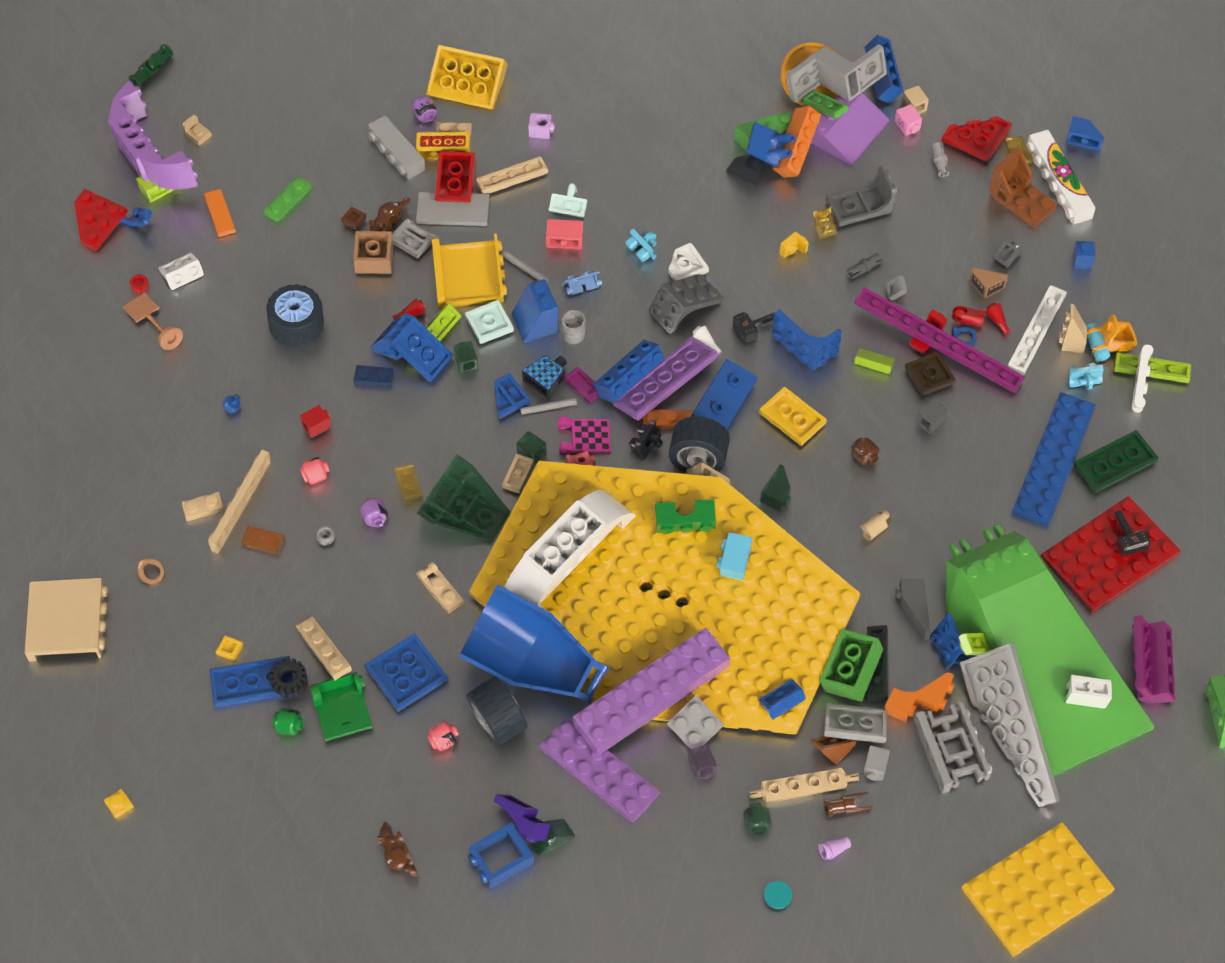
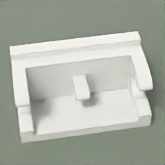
[1065,675,1112,709]

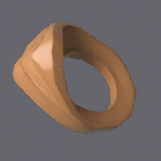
[137,558,165,585]

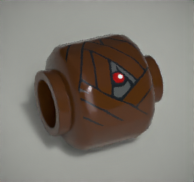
[851,437,879,466]

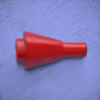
[392,298,426,320]
[985,303,1011,335]

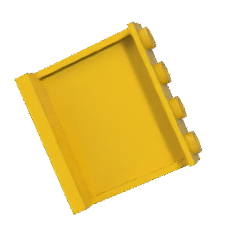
[432,233,507,308]

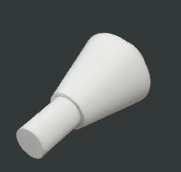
[693,326,722,355]

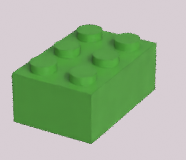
[820,629,883,702]

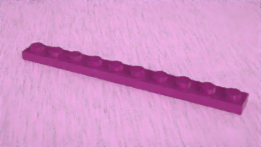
[854,287,1025,394]

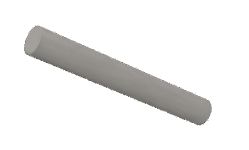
[503,251,549,282]
[520,398,577,415]

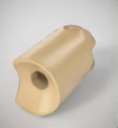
[859,510,892,541]

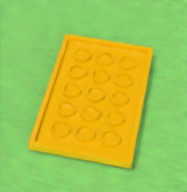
[961,822,1115,957]

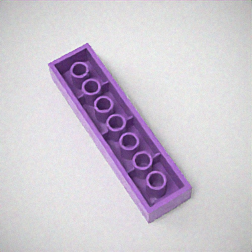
[573,627,730,756]

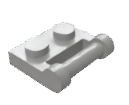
[392,219,437,259]

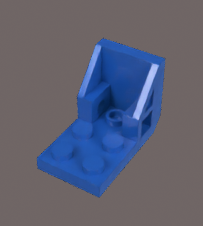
[370,313,453,382]

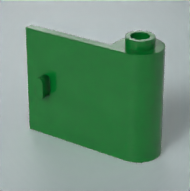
[310,672,373,741]

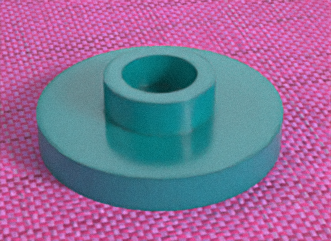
[764,881,792,909]

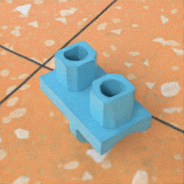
[625,229,657,262]
[1068,363,1104,389]

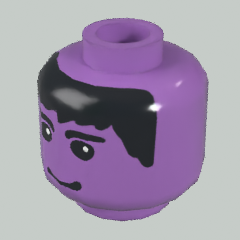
[412,96,437,122]
[360,498,388,527]

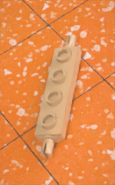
[748,768,859,803]

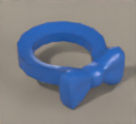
[951,327,977,346]

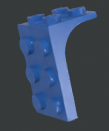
[772,309,842,371]

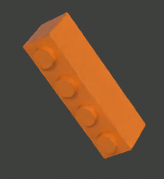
[773,106,821,178]

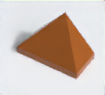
[811,736,856,766]

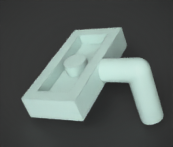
[549,183,588,218]

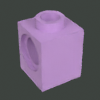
[529,113,555,139]

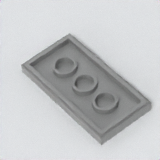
[416,192,490,226]

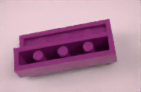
[1132,615,1175,704]

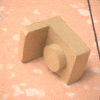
[182,114,212,146]

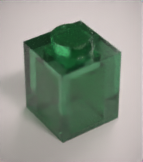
[453,341,478,373]
[516,431,547,465]

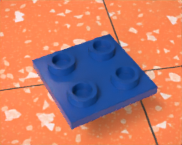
[746,121,797,167]
[930,613,978,669]

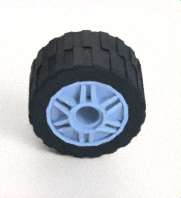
[266,284,324,346]

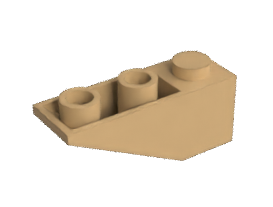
[1058,304,1087,353]

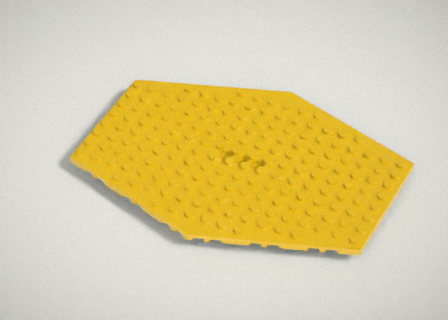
[469,461,860,735]

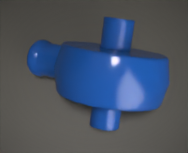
[223,394,240,413]

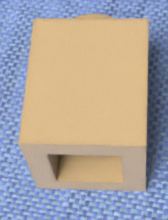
[902,85,929,114]

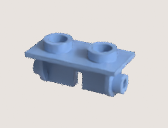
[563,270,602,296]

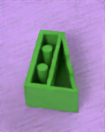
[734,111,792,151]
[1205,675,1225,748]

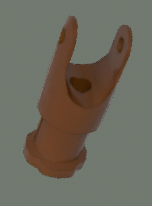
[824,792,873,818]

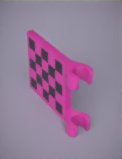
[558,416,611,455]

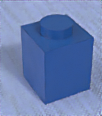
[1072,241,1095,269]

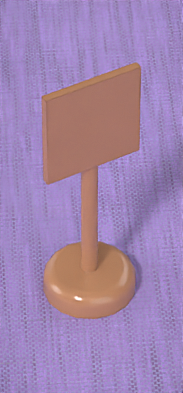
[122,293,183,350]

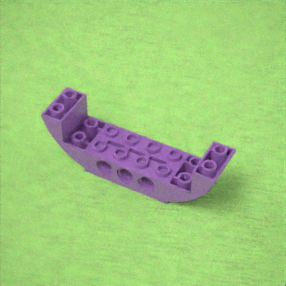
[107,81,198,189]

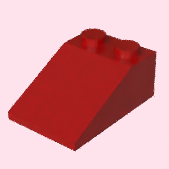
[435,151,477,203]

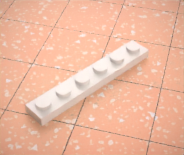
[1007,285,1067,376]

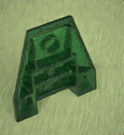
[416,454,511,543]

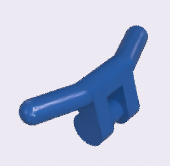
[120,208,152,227]

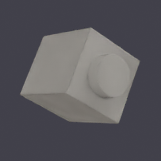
[863,745,890,781]

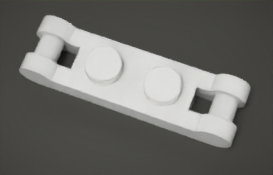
[1131,345,1153,413]

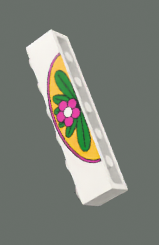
[1026,130,1095,225]

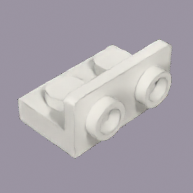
[158,253,204,290]

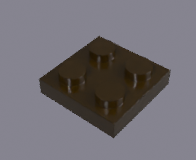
[905,352,956,396]

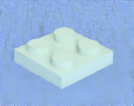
[465,300,514,344]

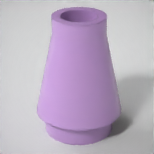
[818,836,851,860]

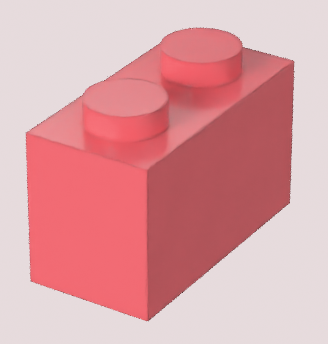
[546,219,583,249]

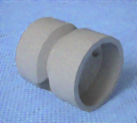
[561,310,586,344]

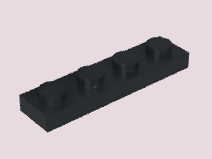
[867,625,888,702]

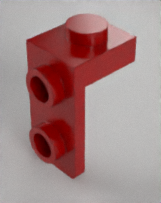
[909,309,948,354]

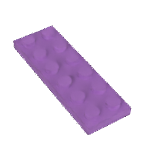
[612,337,719,421]
[539,718,659,823]

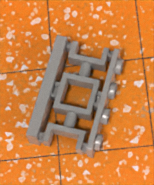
[914,701,992,793]

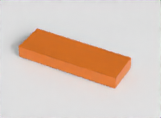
[204,189,236,237]

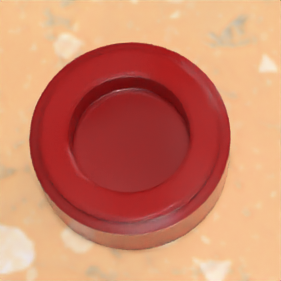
[130,274,149,293]

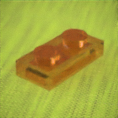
[241,526,285,555]

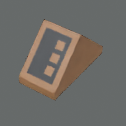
[969,267,1008,299]

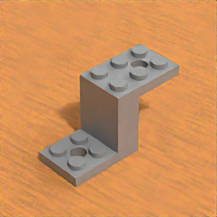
[786,44,887,103]

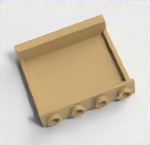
[25,578,108,662]

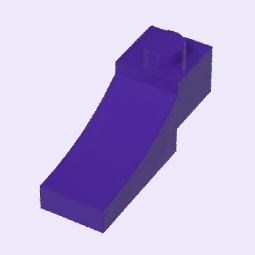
[494,794,550,843]

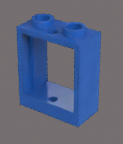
[467,822,534,888]

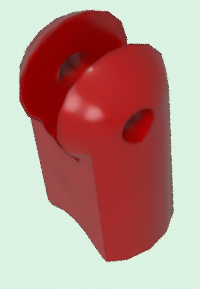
[952,306,985,327]

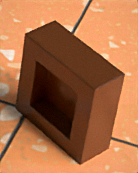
[341,206,366,230]

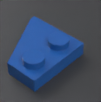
[494,373,530,419]

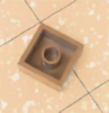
[353,231,393,274]

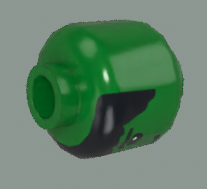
[272,708,304,736]

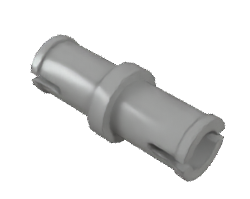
[932,142,949,177]

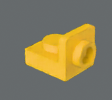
[779,231,809,258]

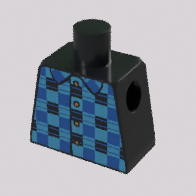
[522,355,567,400]

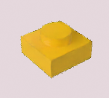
[104,789,133,819]

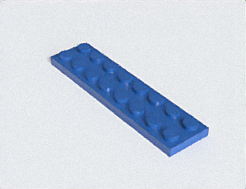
[1012,392,1096,527]

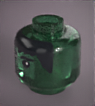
[743,802,772,835]

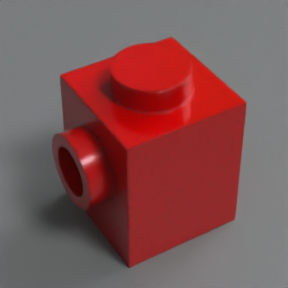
[300,405,331,439]

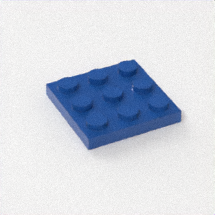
[364,633,448,712]

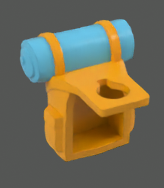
[1086,315,1138,362]

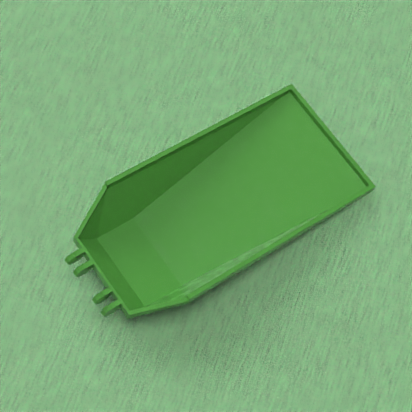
[945,523,1154,776]

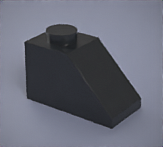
[726,154,767,186]

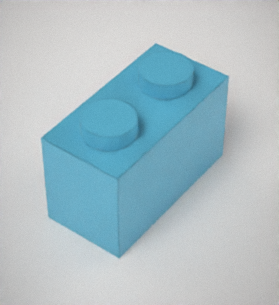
[717,533,752,580]

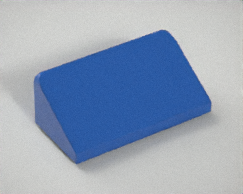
[759,679,806,719]

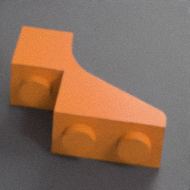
[884,673,955,722]

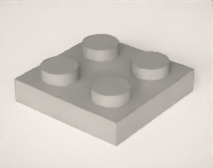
[667,696,724,753]

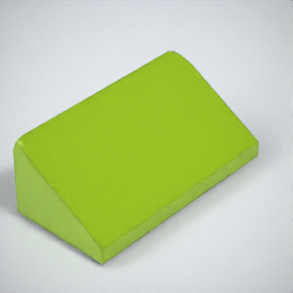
[854,348,895,375]

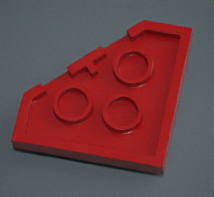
[941,116,1012,162]
[74,189,128,251]

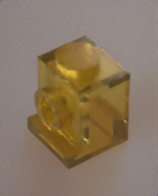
[814,207,837,239]

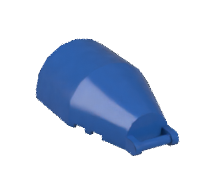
[459,584,610,704]

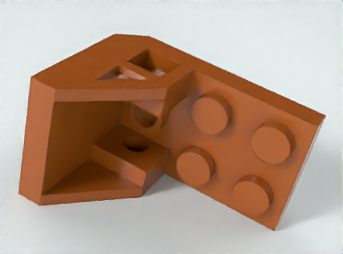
[989,148,1058,228]

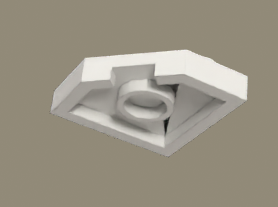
[668,243,709,281]

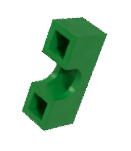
[655,499,716,534]

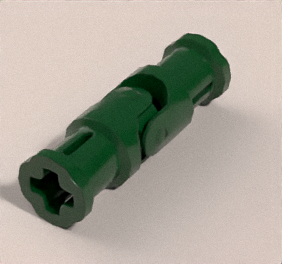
[128,44,173,88]

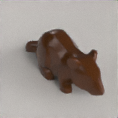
[369,197,411,231]
[377,822,419,878]

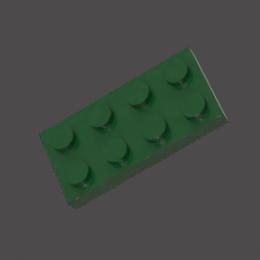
[1073,430,1159,494]

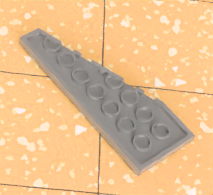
[960,643,1060,807]

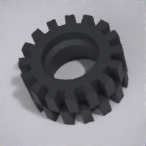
[269,658,308,698]

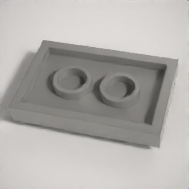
[824,703,887,743]

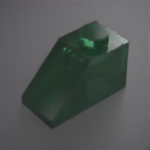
[760,464,792,512]

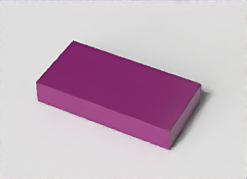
[564,367,599,403]

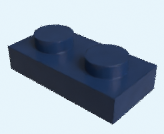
[353,365,394,388]

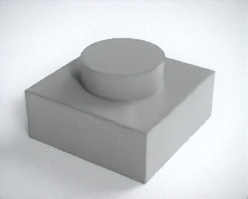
[886,275,907,301]

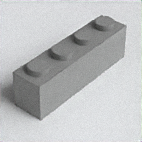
[367,115,425,180]

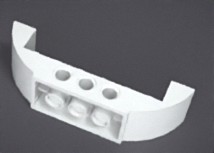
[504,490,636,607]

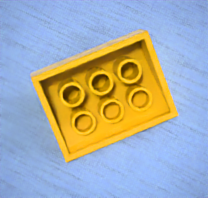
[426,45,508,110]

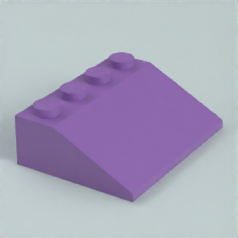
[811,93,889,166]

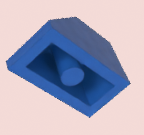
[1066,116,1104,151]

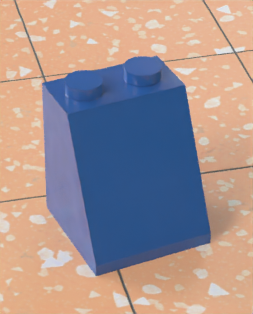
[512,279,559,343]

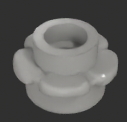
[316,527,335,545]

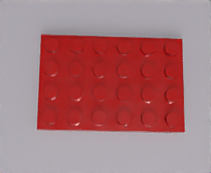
[1040,496,1181,614]

